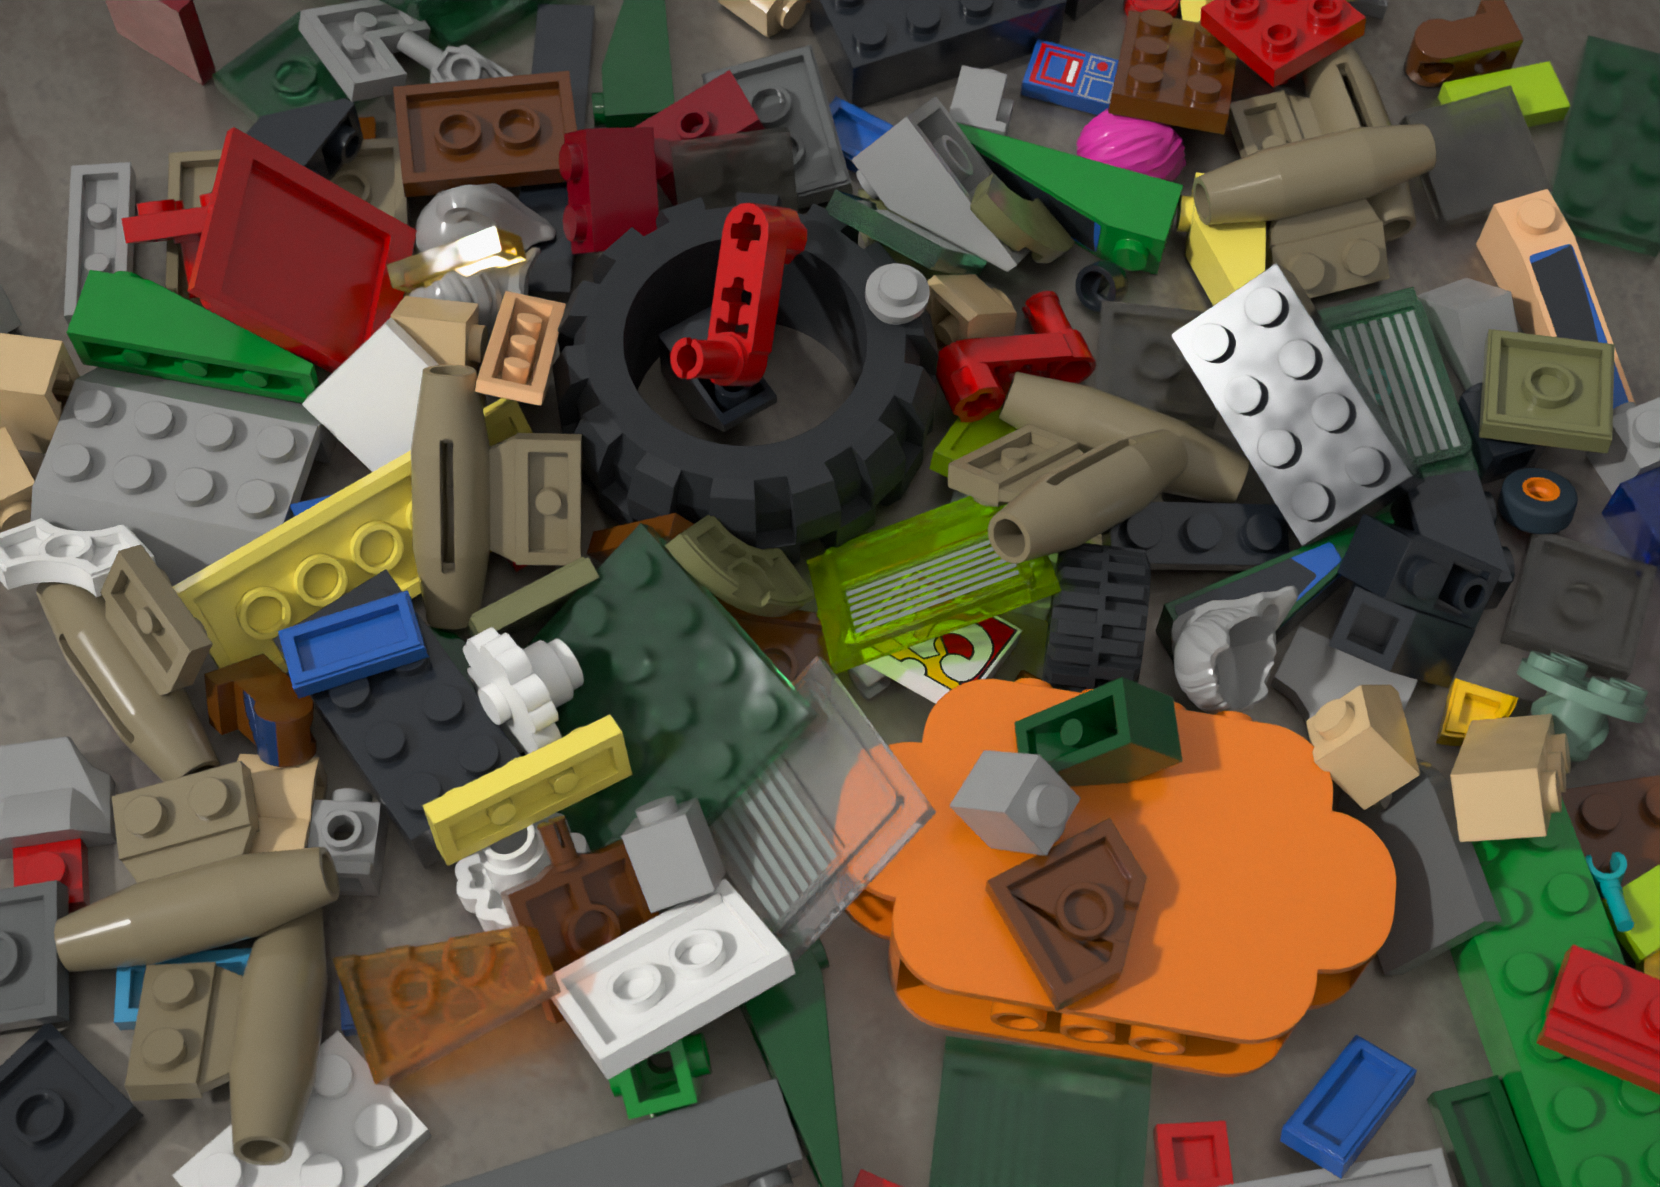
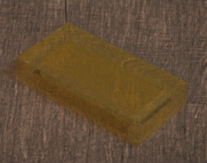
[387,227,527,293]

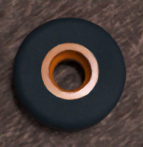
[1498,468,1578,535]

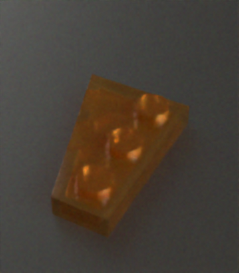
[332,925,561,1086]

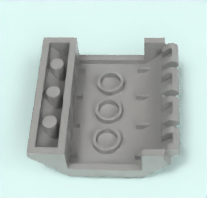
[30,367,338,587]

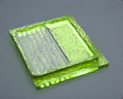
[807,496,1061,674]

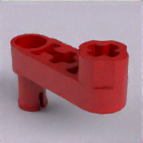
[670,203,807,387]
[936,291,1096,422]

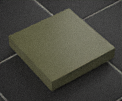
[1479,329,1615,454]
[464,556,599,640]

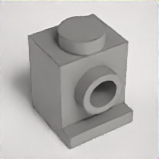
[949,65,1014,136]
[307,788,389,897]

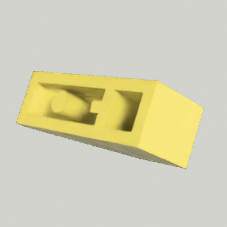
[1176,172,1266,306]

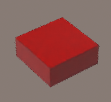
[1153,1120,1234,1187]

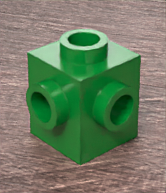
[609,1032,712,1120]

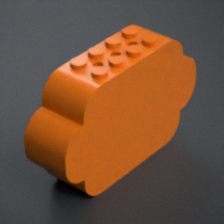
[835,678,1396,1077]

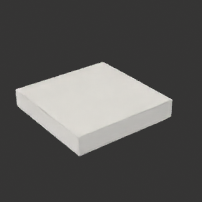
[302,317,439,472]

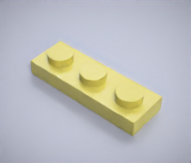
[423,715,632,866]

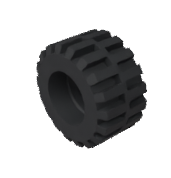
[1042,543,1151,693]

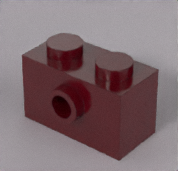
[633,70,776,206]
[559,127,659,254]

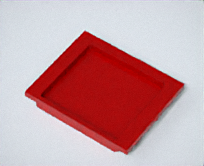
[187,127,417,373]

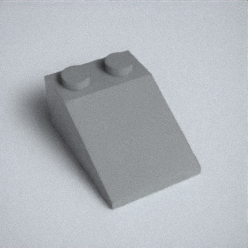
[851,96,1031,272]

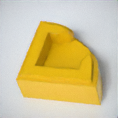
[1436,678,1518,746]

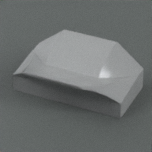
[0,737,117,860]

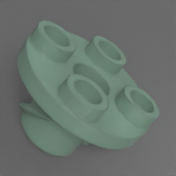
[1516,650,1649,762]

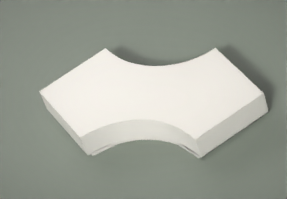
[0,518,156,597]

